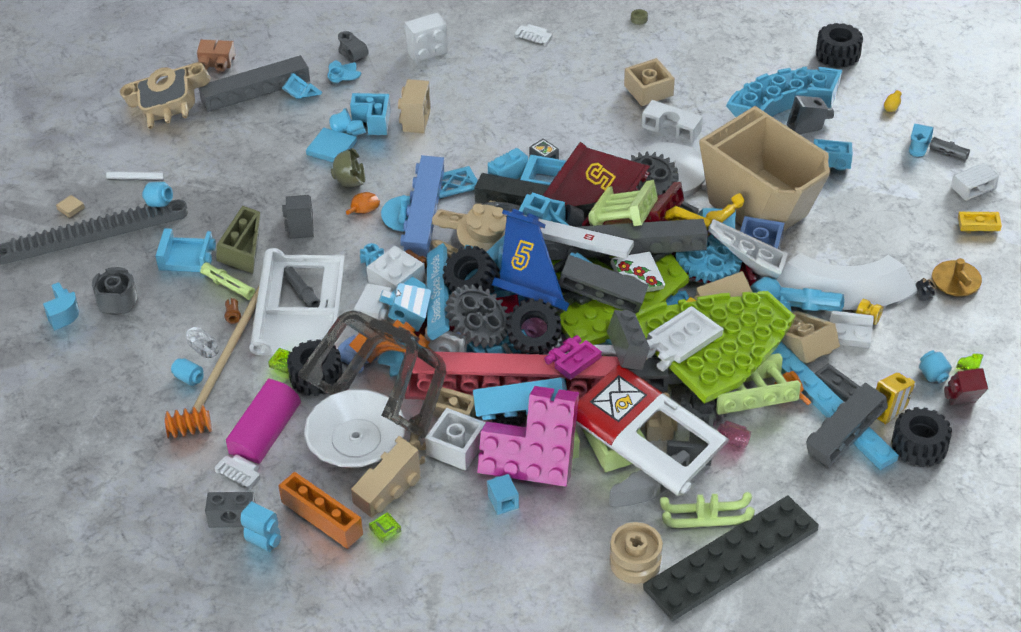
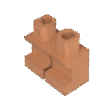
[197,39,236,71]

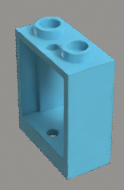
[520,155,566,185]

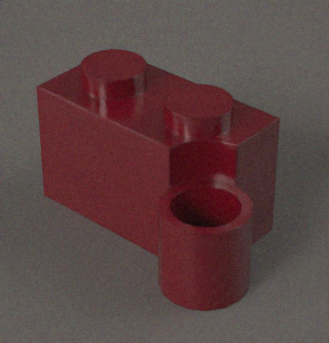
[944,368,988,406]

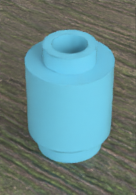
[171,358,204,386]

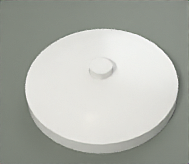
[635,143,705,197]

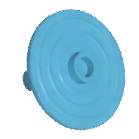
[381,195,411,232]

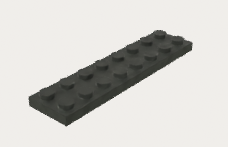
[643,495,819,621]

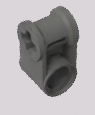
[338,31,369,63]

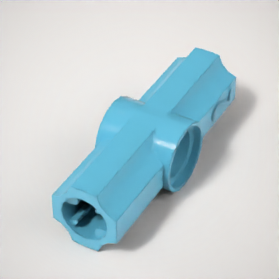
[779,287,845,312]

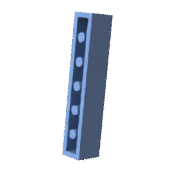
[400,155,444,257]

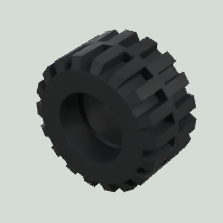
[816,23,863,68]
[442,246,500,294]
[507,298,561,355]
[287,339,343,396]
[891,407,952,467]

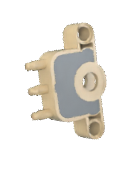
[120,62,211,129]

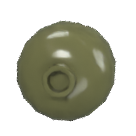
[331,148,366,188]

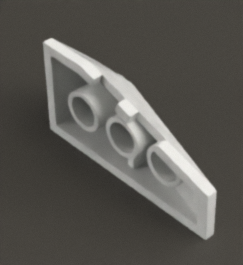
[708,219,788,280]

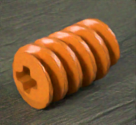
[164,405,212,439]

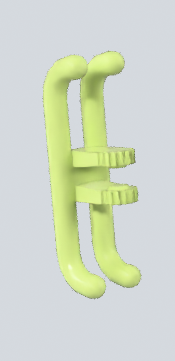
[660,492,755,528]

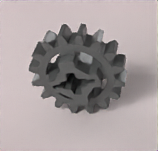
[680,390,727,426]

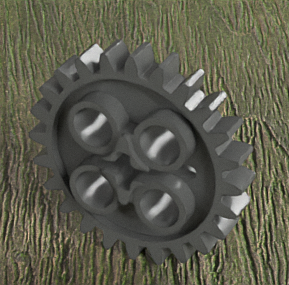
[625,151,679,196]
[444,284,509,348]

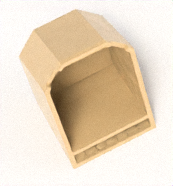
[699,106,830,232]

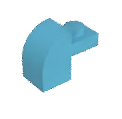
[43,282,79,331]

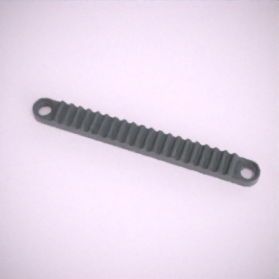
[0,199,188,265]

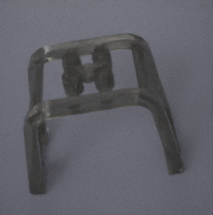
[299,310,447,438]

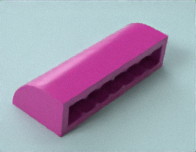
[226,378,301,464]

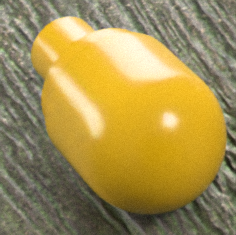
[884,90,902,112]

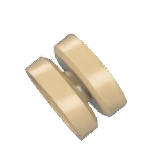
[610,522,663,584]

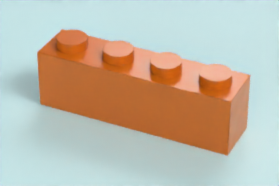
[278,471,363,549]

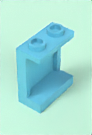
[155,228,216,272]

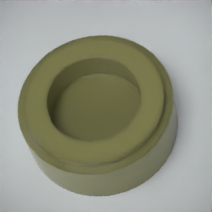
[631,9,648,25]

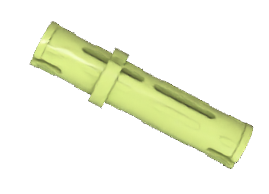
[200,262,255,300]

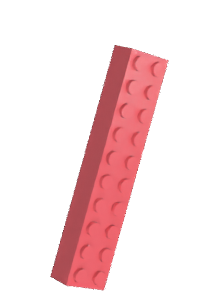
[403,351,620,401]

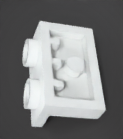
[830,311,874,348]

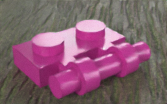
[544,335,602,380]

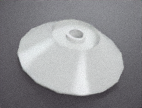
[304,389,406,467]

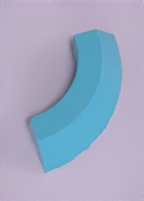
[726,67,842,117]

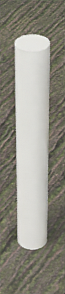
[106,171,165,180]

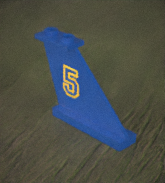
[492,209,569,311]

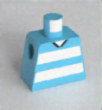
[379,283,431,331]

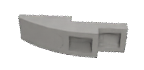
[609,450,690,507]

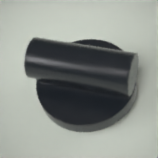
[915,278,936,301]

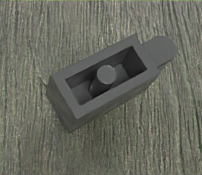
[627,358,683,391]

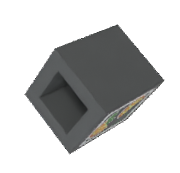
[529,138,559,159]

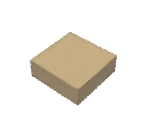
[56,195,85,218]

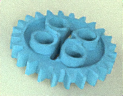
[675,234,742,284]

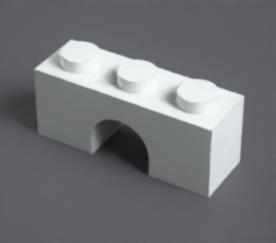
[642,100,703,144]

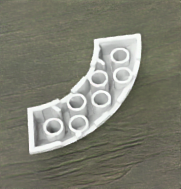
[777,253,918,313]

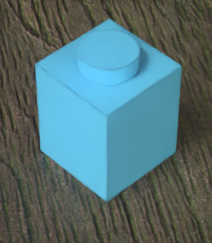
[487,474,519,515]

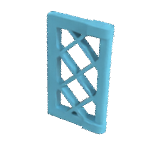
[439,166,478,199]

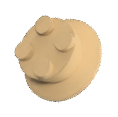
[457,204,506,252]

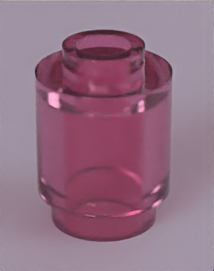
[717,420,751,448]

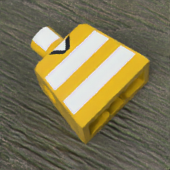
[876,372,916,425]

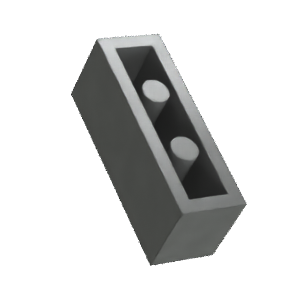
[607,310,650,370]

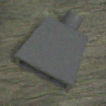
[787,95,834,135]

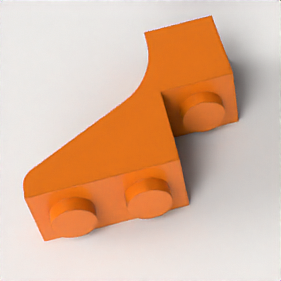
[349,319,433,363]

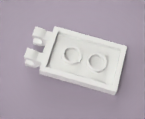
[646,306,724,371]

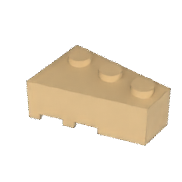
[351,436,421,518]

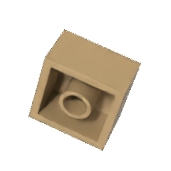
[624,58,675,106]
[398,79,431,133]

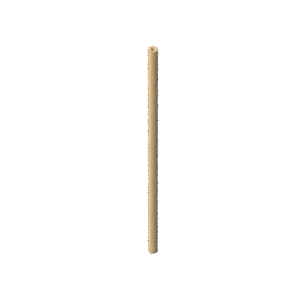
[189,284,260,414]

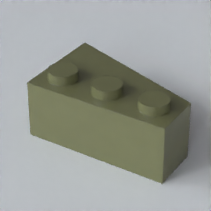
[216,206,260,274]

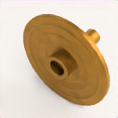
[932,258,982,296]

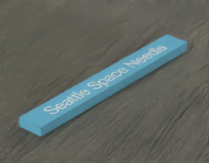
[427,243,449,340]

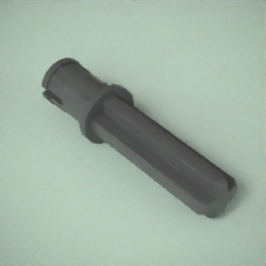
[284,267,321,308]

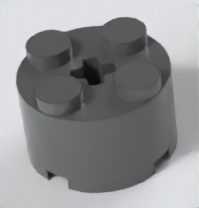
[92,267,138,314]

